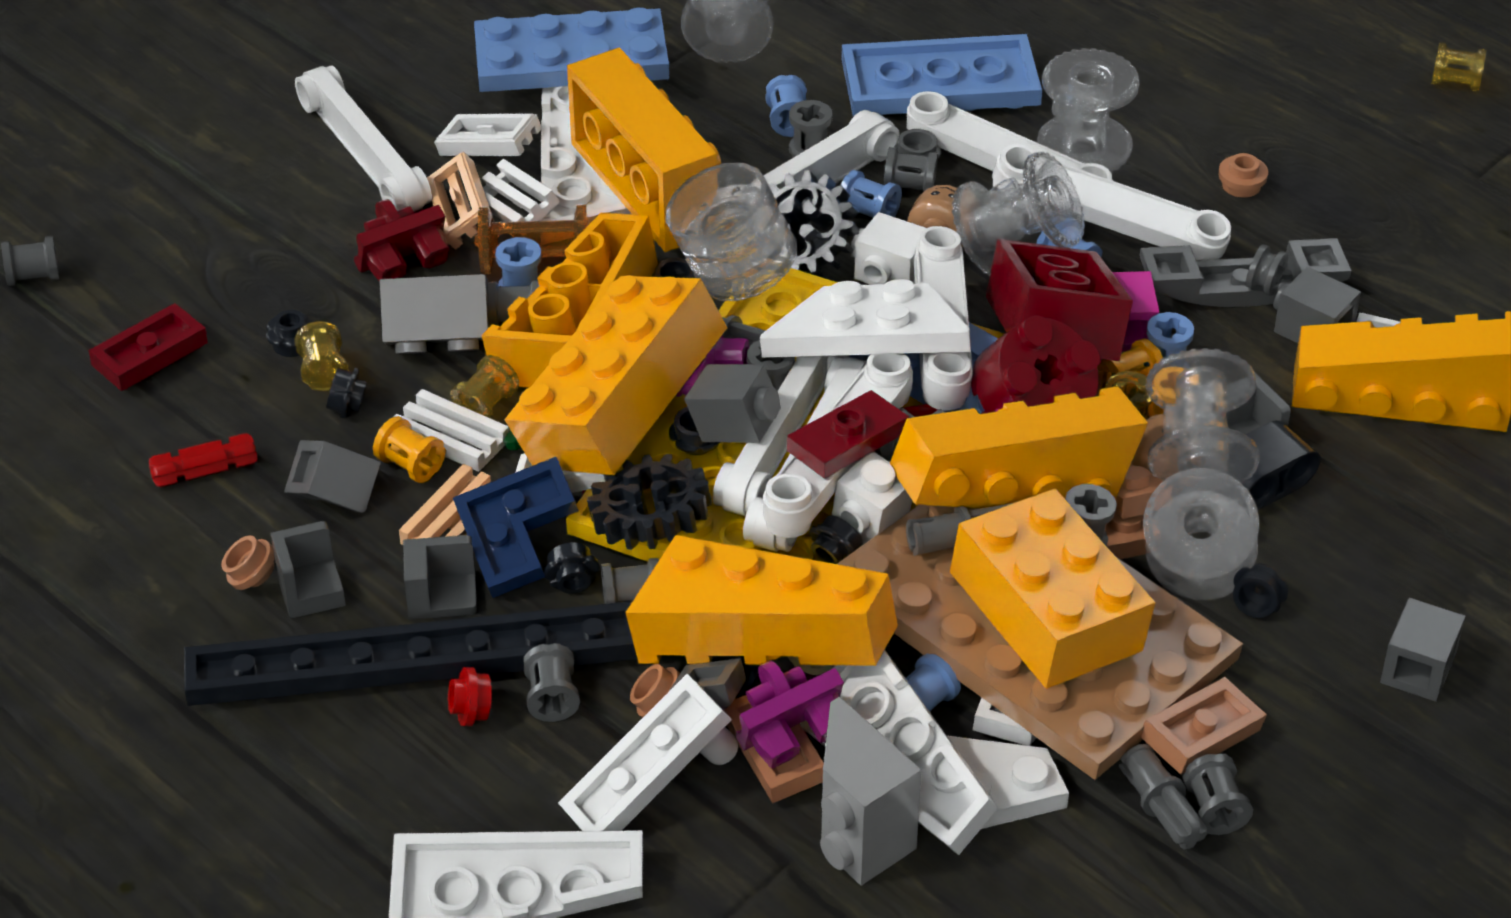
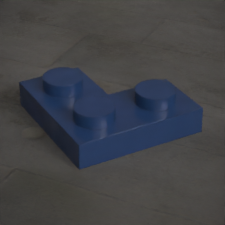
[453,457,578,598]

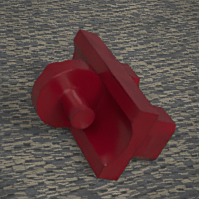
[354,199,449,282]

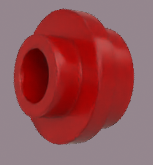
[448,667,492,726]

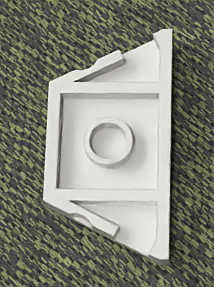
[760,279,971,358]

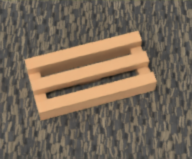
[427,151,494,250]
[399,464,491,545]

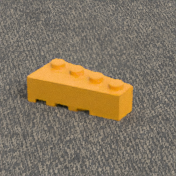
[481,212,658,388]
[1292,311,1511,432]
[890,386,1148,508]
[626,535,898,666]

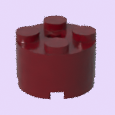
[971,315,1100,414]

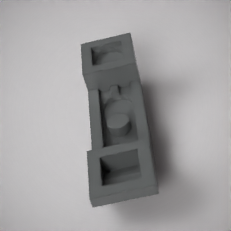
[1139,238,1351,307]

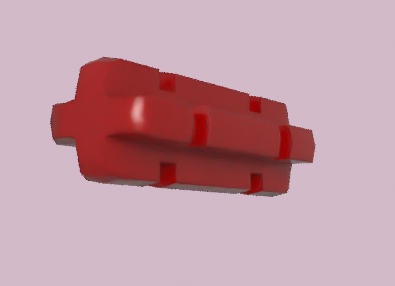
[149,433,257,488]

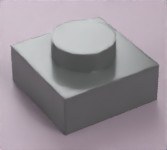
[669,658,747,710]

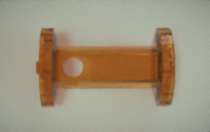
[475,204,588,274]

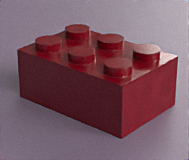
[986,239,1133,364]

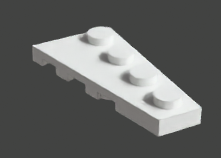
[800,650,998,855]

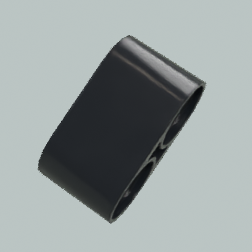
[1206,420,1321,513]

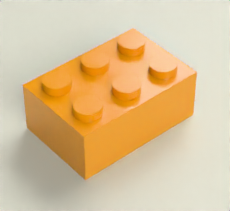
[950,488,1156,689]

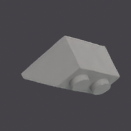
[380,274,489,354]
[820,697,921,886]

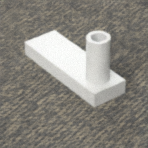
[558,674,738,831]

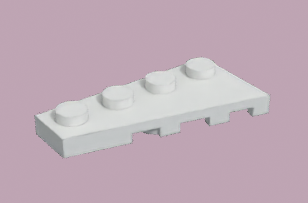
[389,830,643,918]

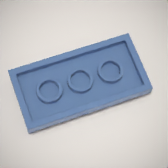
[474,8,669,92]
[842,34,1042,116]

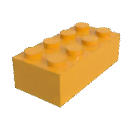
[567,47,722,252]
[504,275,728,475]

